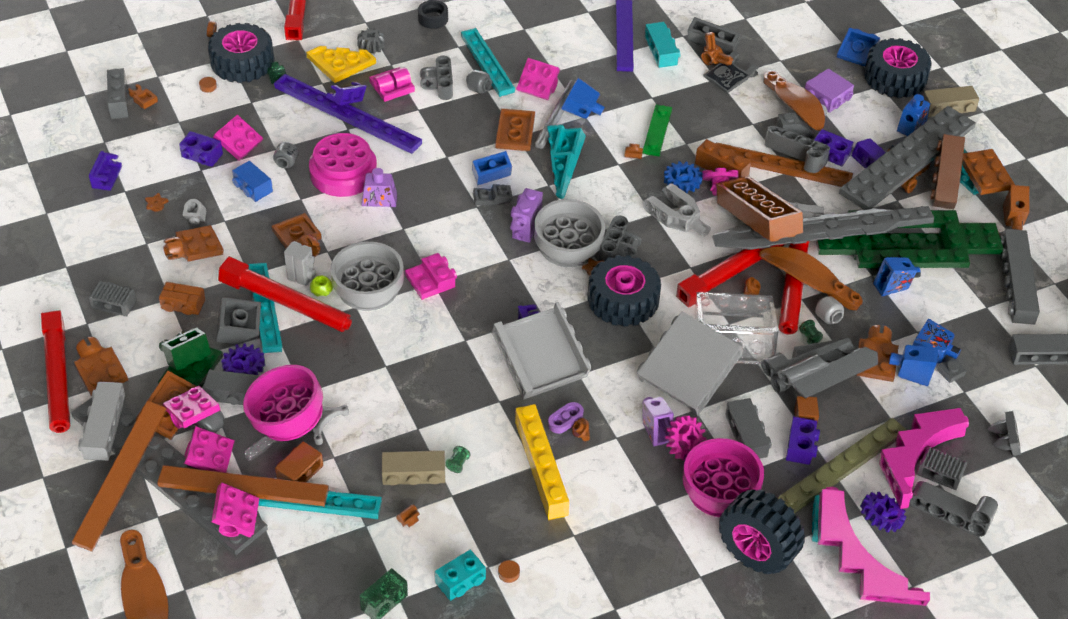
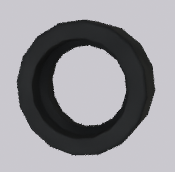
[418,0,448,29]

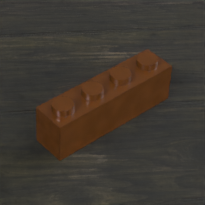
[930,134,965,210]

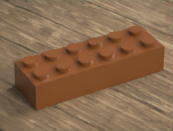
[716,176,803,242]

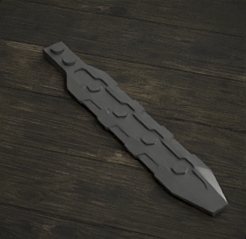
[712,206,934,249]

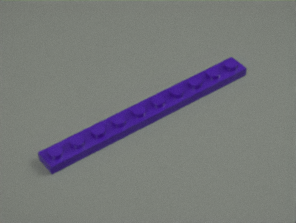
[274,74,422,154]

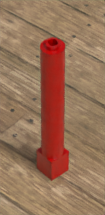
[284,0,306,40]
[779,241,809,335]
[676,244,787,308]
[218,256,352,332]
[41,310,70,433]

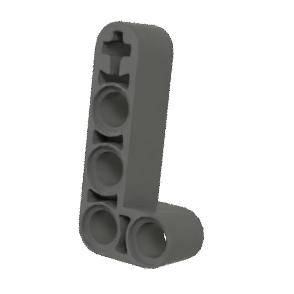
[764,126,830,173]
[909,481,998,537]

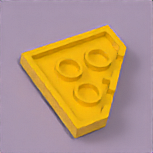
[306,46,376,83]

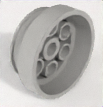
[534,199,605,267]
[331,241,404,311]

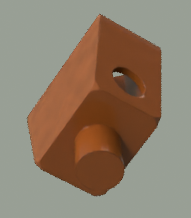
[1003,185,1029,230]

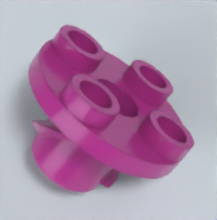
[702,168,738,196]

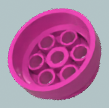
[309,133,377,197]
[243,365,323,441]
[683,438,764,517]

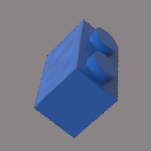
[472,151,512,185]
[232,160,273,202]

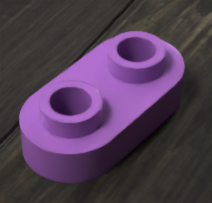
[548,402,584,433]

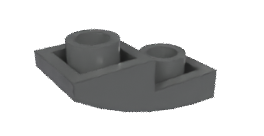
[472,184,513,206]

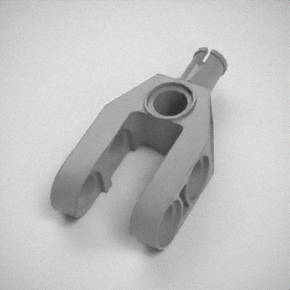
[643,184,711,237]

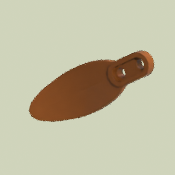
[763,71,825,131]
[759,247,863,311]
[120,530,169,619]

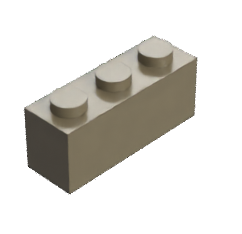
[923,86,979,117]
[382,451,445,486]

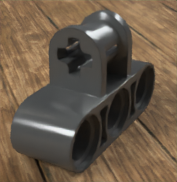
[420,55,453,100]
[599,215,642,261]

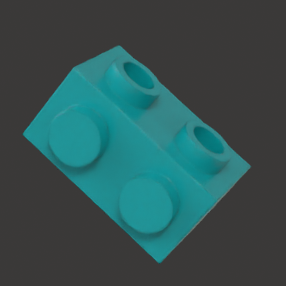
[435,549,486,601]

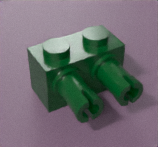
[159,327,211,370]

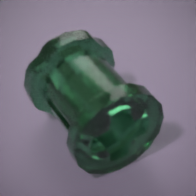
[799,320,823,344]
[445,446,471,473]

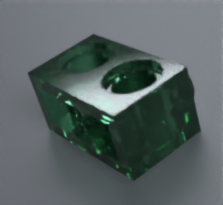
[359,568,408,619]

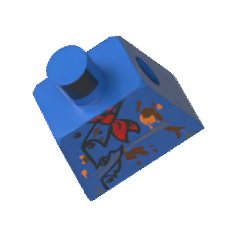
[897,94,930,137]
[873,258,921,296]
[913,319,961,364]

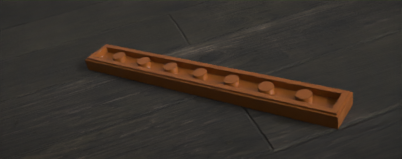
[716,142,853,187]
[72,401,167,552]
[157,465,329,507]

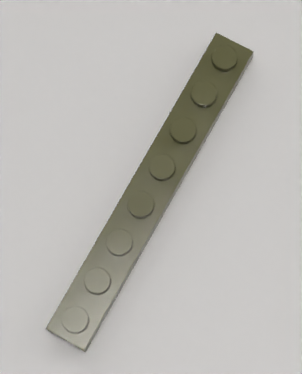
[777,417,907,513]

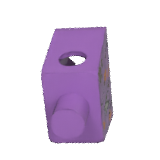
[362,168,397,207]
[642,397,674,446]

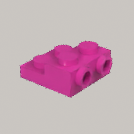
[405,253,457,300]

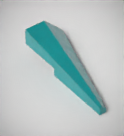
[547,125,586,199]

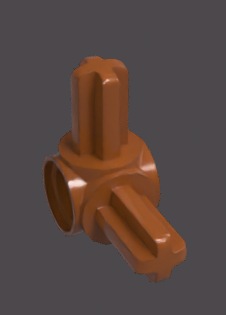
[701,32,733,66]

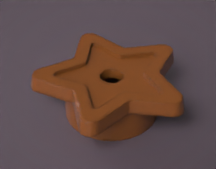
[145,193,169,212]
[582,258,604,276]

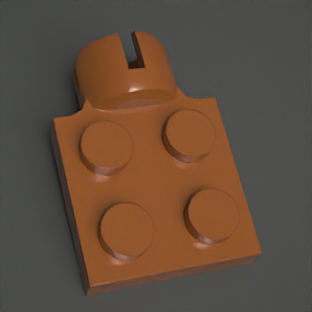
[272,213,322,257]
[163,225,224,262]
[857,325,899,382]
[74,337,128,396]

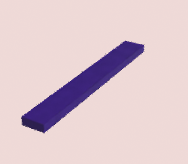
[616,0,634,72]

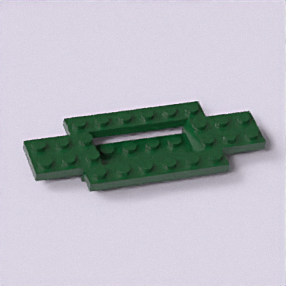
[816,210,1003,268]

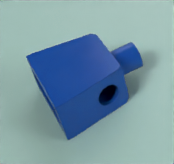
[561,78,605,119]
[889,345,938,387]

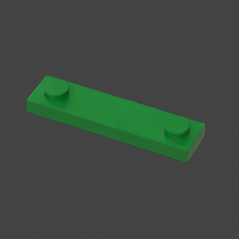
[643,104,672,157]

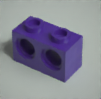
[814,129,854,167]
[179,131,223,167]
[786,416,820,465]

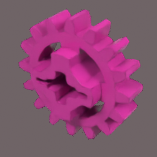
[665,416,707,460]

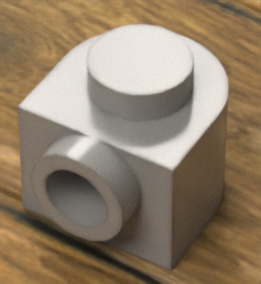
[182,199,207,224]

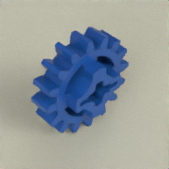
[664,161,702,194]

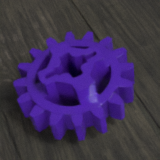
[221,343,266,375]
[860,492,907,532]

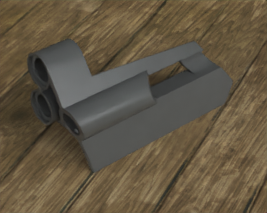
[761,339,878,399]

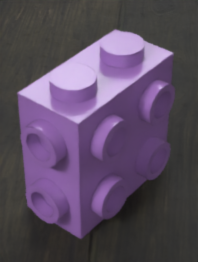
[805,69,854,113]
[510,188,543,243]

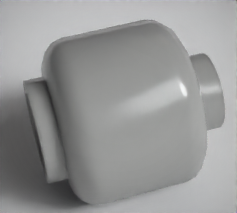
[815,296,844,324]

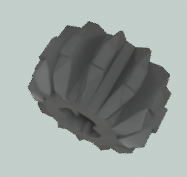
[357,28,385,55]

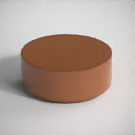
[207,21,217,37]
[199,77,217,93]
[498,560,520,583]

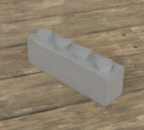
[78,382,126,461]

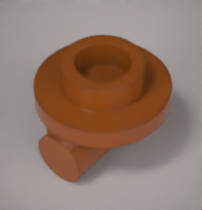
[624,144,643,159]
[743,277,761,298]
[572,418,590,441]
[396,504,420,528]

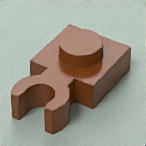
[128,84,158,109]

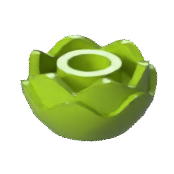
[310,275,333,297]

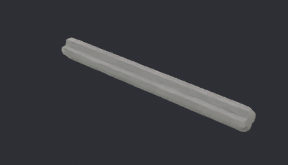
[535,80,576,149]

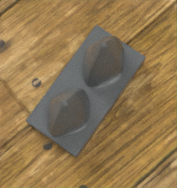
[987,411,1022,456]

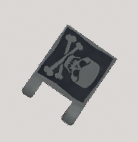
[703,51,759,94]

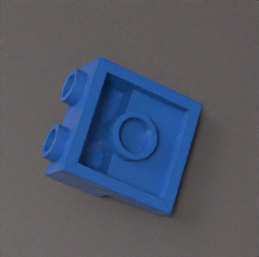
[837,28,880,67]

